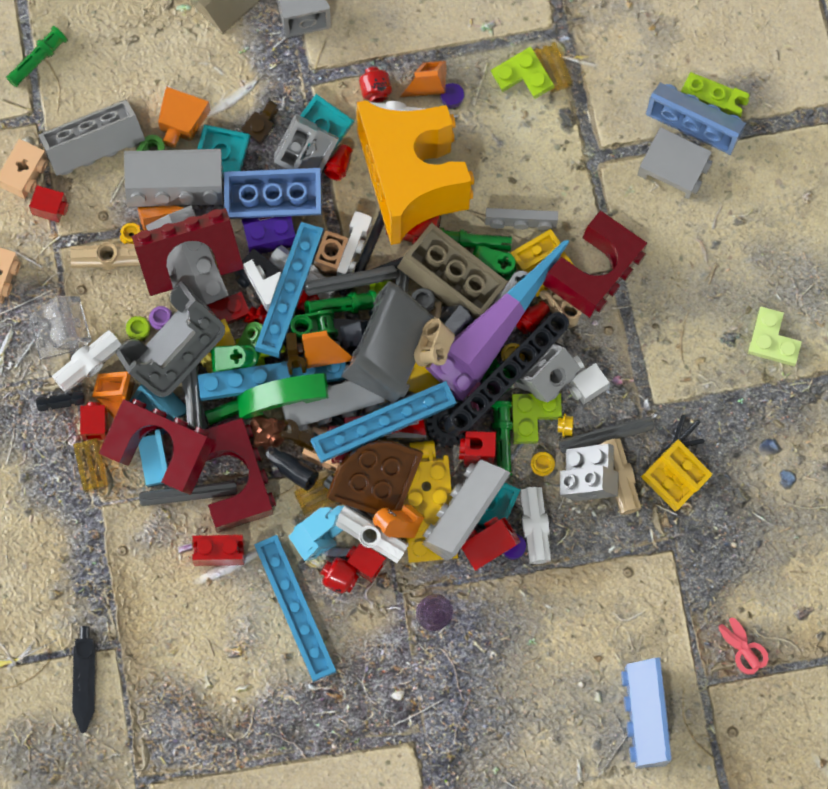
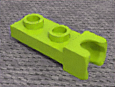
[681,72,750,118]

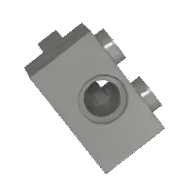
[274,114,339,172]
[515,344,581,403]
[560,444,619,501]

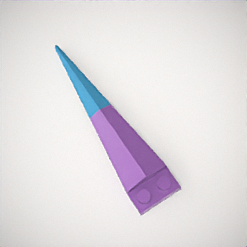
[425,240,569,401]

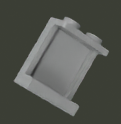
[637,127,713,199]

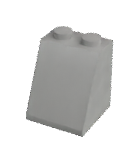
[276,0,331,38]

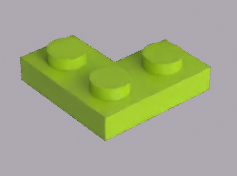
[490,46,555,99]
[512,393,562,444]

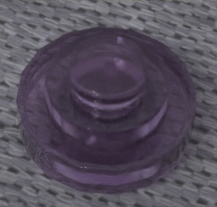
[416,594,453,631]

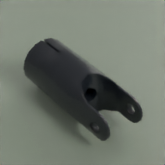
[266,447,319,491]

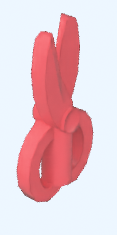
[719,617,769,675]

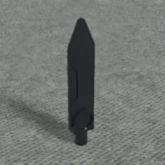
[72,626,96,733]

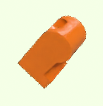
[373,505,424,538]

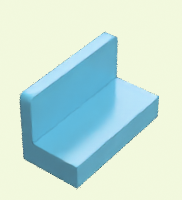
[129,384,186,435]
[138,429,168,487]

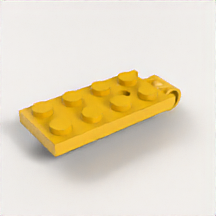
[403,440,458,563]

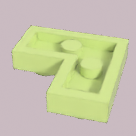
[748,306,802,367]

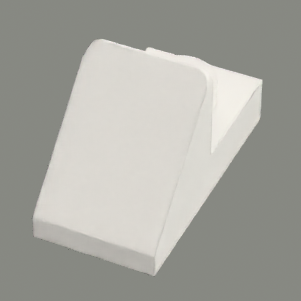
[243,260,281,312]

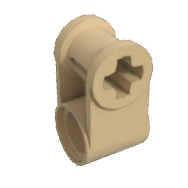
[539,289,582,328]
[414,318,455,367]

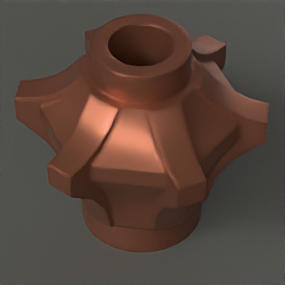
[250,413,286,450]

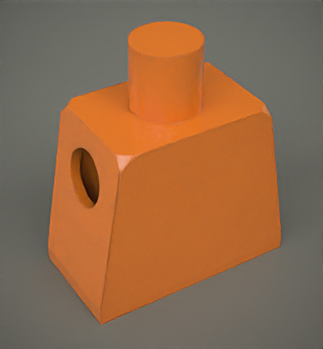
[158,87,210,148]

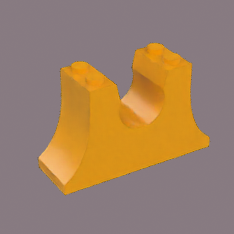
[357,100,474,245]

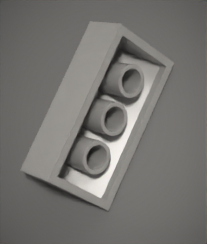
[38,100,145,176]
[124,149,224,207]
[146,205,229,305]
[281,380,384,431]
[422,460,510,561]

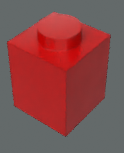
[29,185,69,222]
[80,402,108,441]
[346,543,386,583]

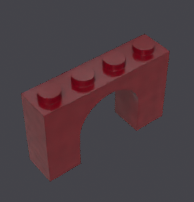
[132,208,244,296]
[543,210,647,318]
[99,398,216,495]
[205,418,276,533]

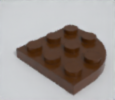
[326,441,424,515]

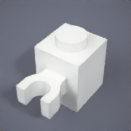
[569,355,609,405]

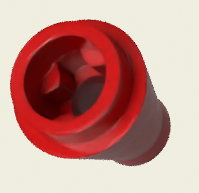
[324,144,353,181]
[516,301,550,334]

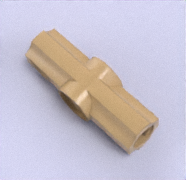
[70,242,140,270]
[600,438,641,515]

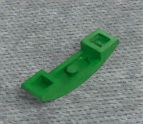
[237,373,329,419]

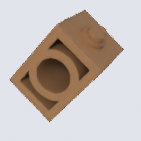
[314,230,349,276]

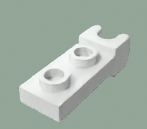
[337,211,373,276]

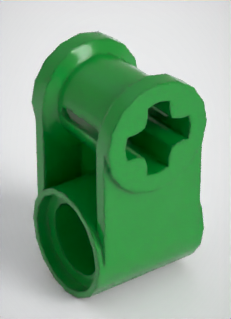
[473,246,516,281]
[290,310,339,343]
[211,345,259,372]

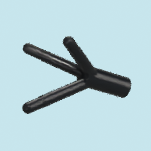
[658,415,705,457]

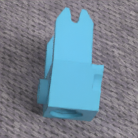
[288,505,349,561]

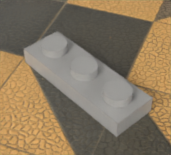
[485,208,558,231]

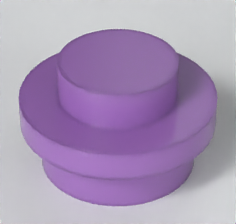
[149,306,173,330]

